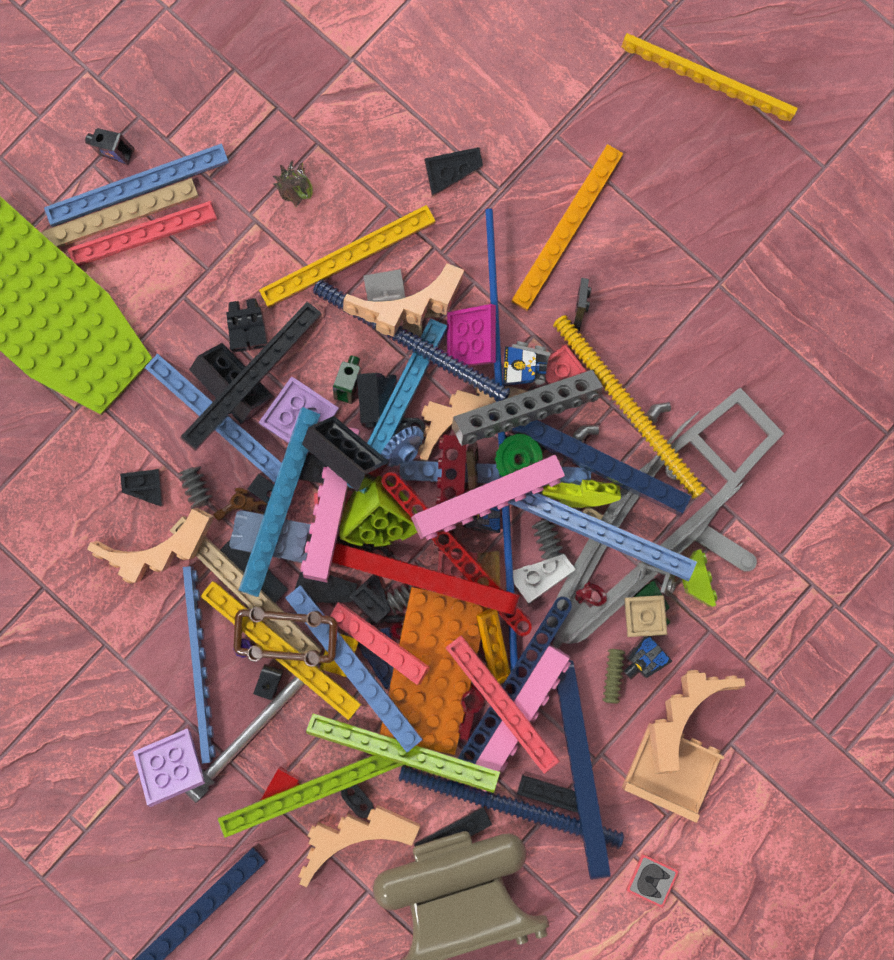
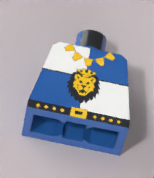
[503,346,547,386]

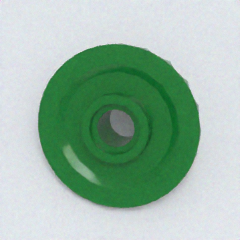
[495,434,543,477]

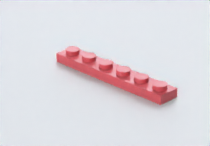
[330,603,430,685]

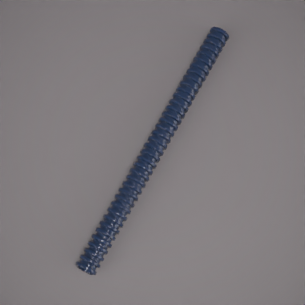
[313,279,510,401]
[398,765,624,850]

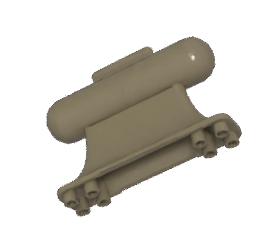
[373,831,549,960]

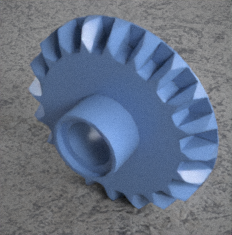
[381,426,424,467]

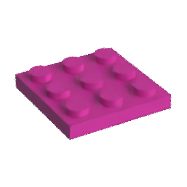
[447,304,496,367]

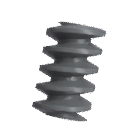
[178,467,213,509]
[531,519,565,559]
[387,585,415,616]

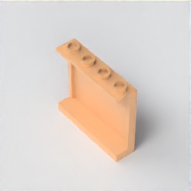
[622,723,724,823]

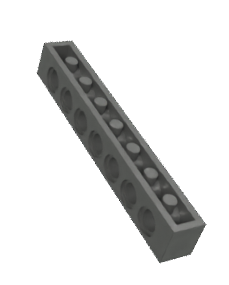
[452,370,603,446]

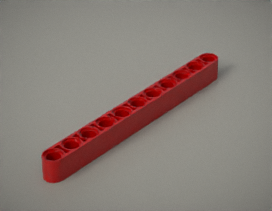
[382,472,532,636]
[332,542,520,615]

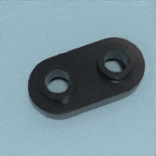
[341,784,374,818]

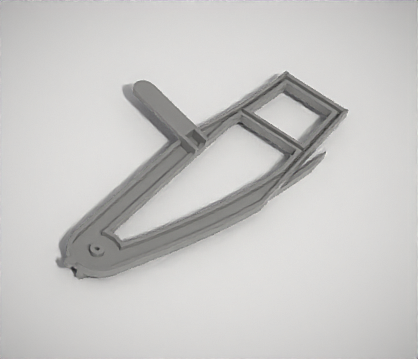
[547,388,784,648]

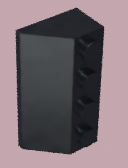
[189,343,274,424]
[302,416,389,492]

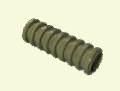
[602,649,625,704]

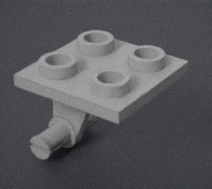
[364,269,406,302]
[512,341,551,385]
[635,561,676,597]

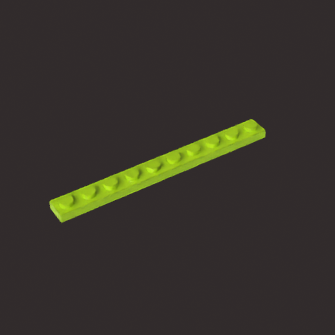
[306,713,500,793]
[218,755,404,838]

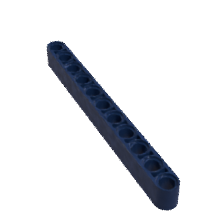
[456,596,572,782]
[557,660,611,880]

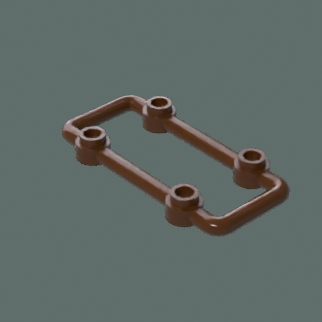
[233,606,337,667]

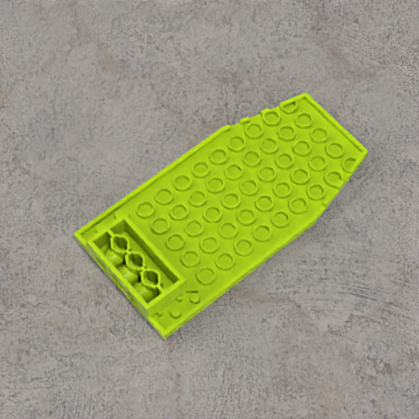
[0,197,153,415]

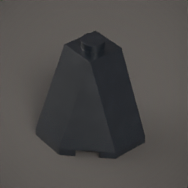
[357,373,397,428]

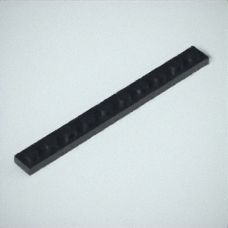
[180,302,322,451]

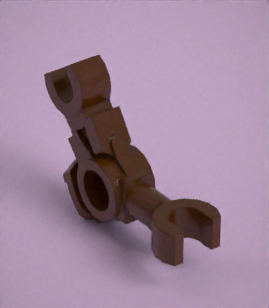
[213,488,267,522]

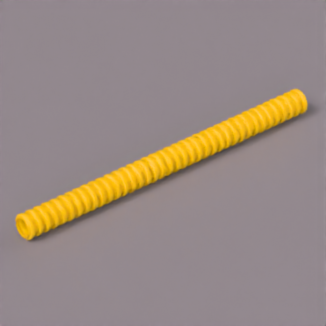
[553,315,706,499]

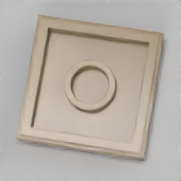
[624,595,667,637]

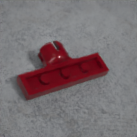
[458,662,487,741]

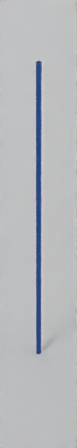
[485,209,519,693]

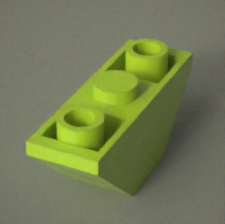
[681,549,717,607]

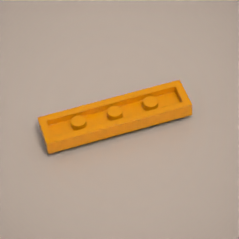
[477,608,510,684]

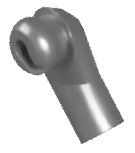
[646,402,671,424]
[573,425,599,443]

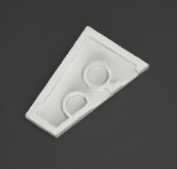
[513,554,576,604]

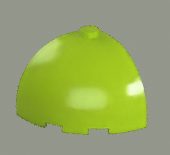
[339,476,417,547]

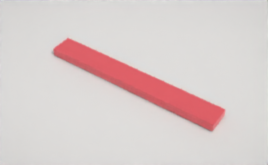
[67,201,217,267]
[446,635,560,774]

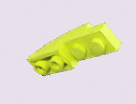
[542,479,621,508]

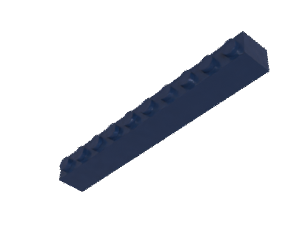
[509,420,692,517]

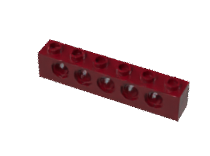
[434,434,466,552]

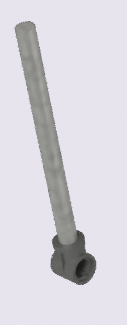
[185,676,304,803]

